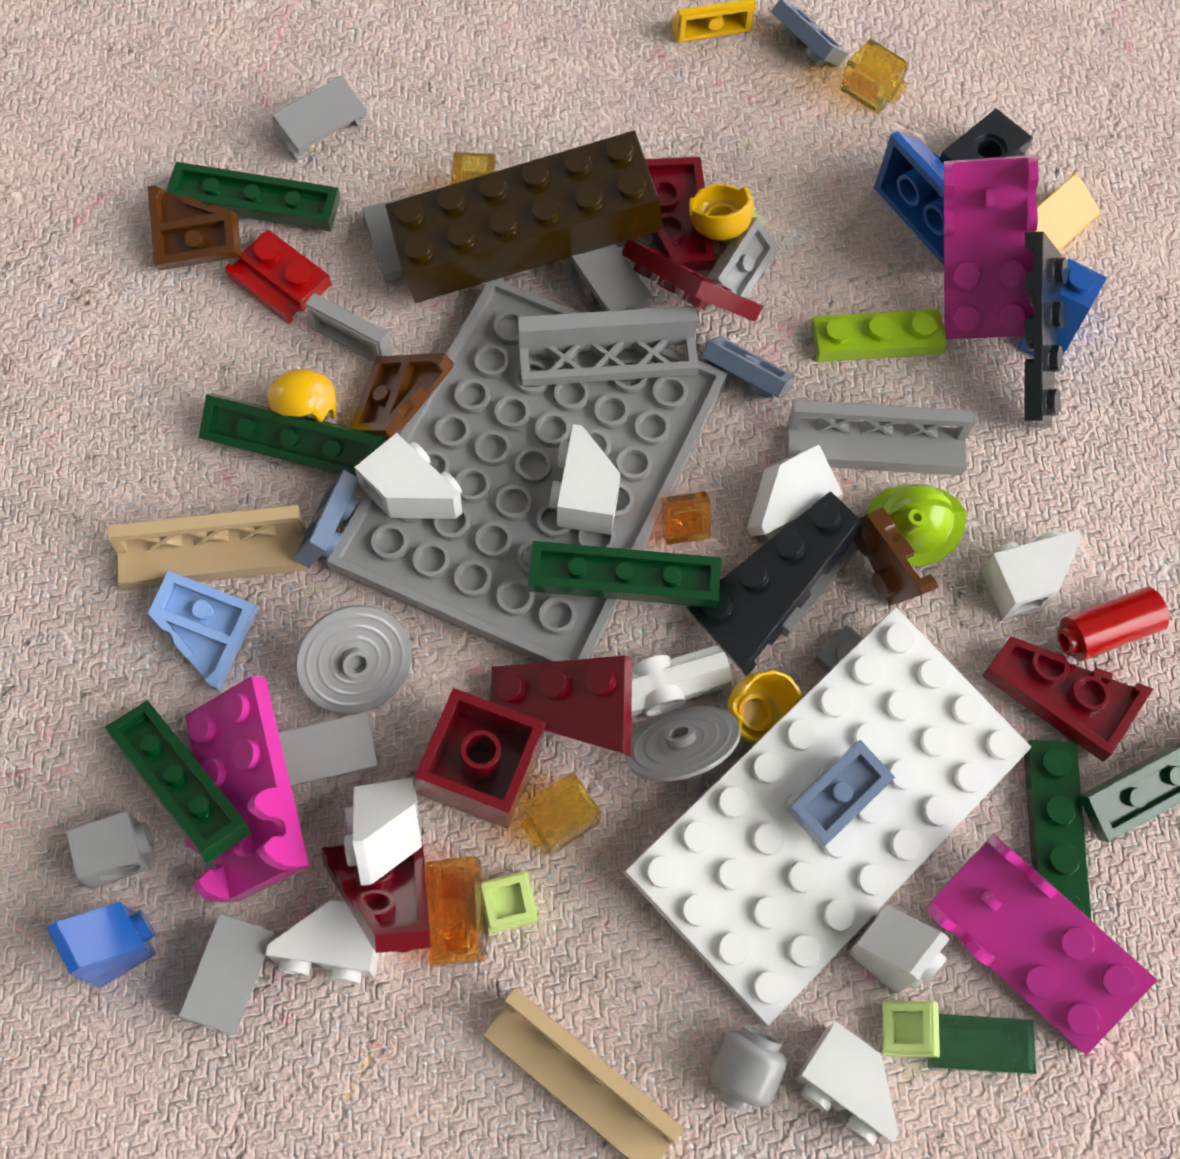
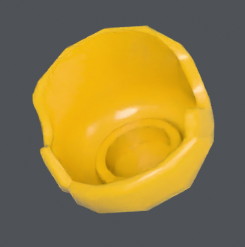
[689,183,754,241]
[267,369,337,422]
[728,670,803,745]

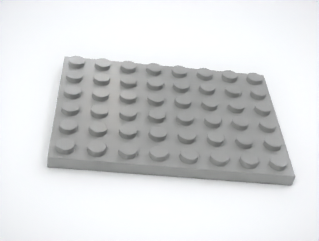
[326,279,728,662]

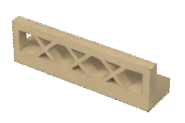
[107,505,309,590]
[483,988,685,1159]

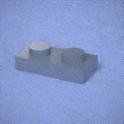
[771,0,849,66]
[702,336,796,398]
[293,470,358,568]
[786,740,895,847]

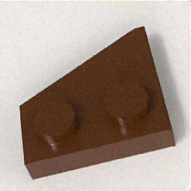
[147,185,242,270]
[350,353,454,440]
[854,507,939,606]

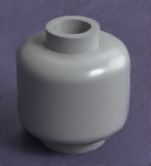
[709,1025,788,1112]

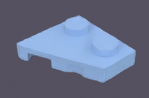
[148,570,259,692]

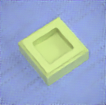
[478,871,538,935]
[882,1001,940,1057]

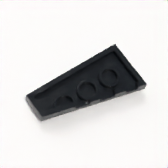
[1024,231,1068,428]
[686,491,863,676]

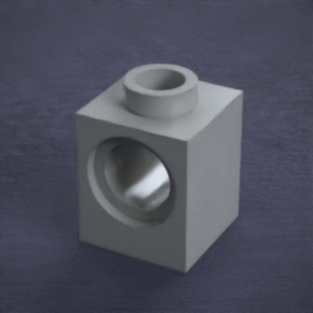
[66,811,154,889]

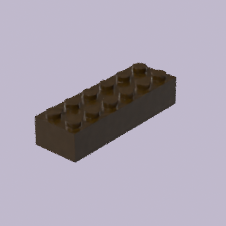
[385,130,663,303]

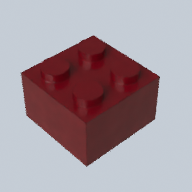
[414,688,546,829]

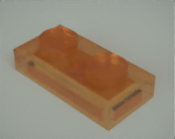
[426,856,485,967]

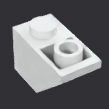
[549,424,621,535]
[355,433,463,519]
[746,445,843,540]
[981,529,1082,620]
[344,777,422,886]
[266,900,380,984]
[847,905,950,993]
[794,1021,899,1146]

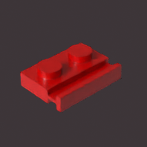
[224,229,332,325]

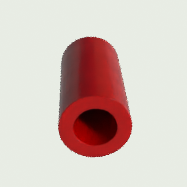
[1057,586,1169,661]

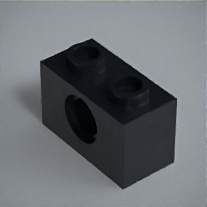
[940,108,1033,165]

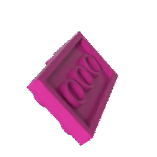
[944,155,1039,340]
[184,676,309,902]
[925,833,1158,1056]

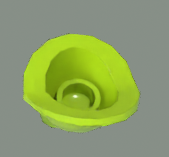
[865,484,967,567]

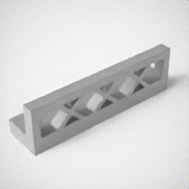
[518,306,699,386]
[786,400,975,476]

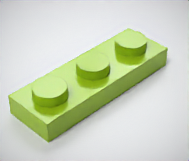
[811,309,947,362]

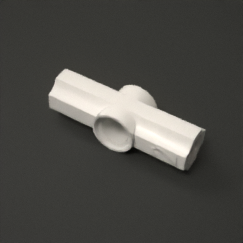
[632,645,733,717]

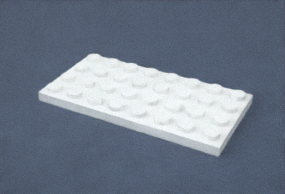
[622,607,1031,1026]

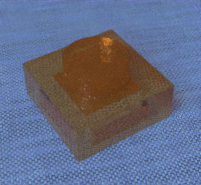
[661,491,711,545]

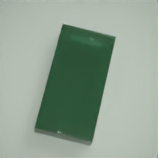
[927,1014,1037,1075]

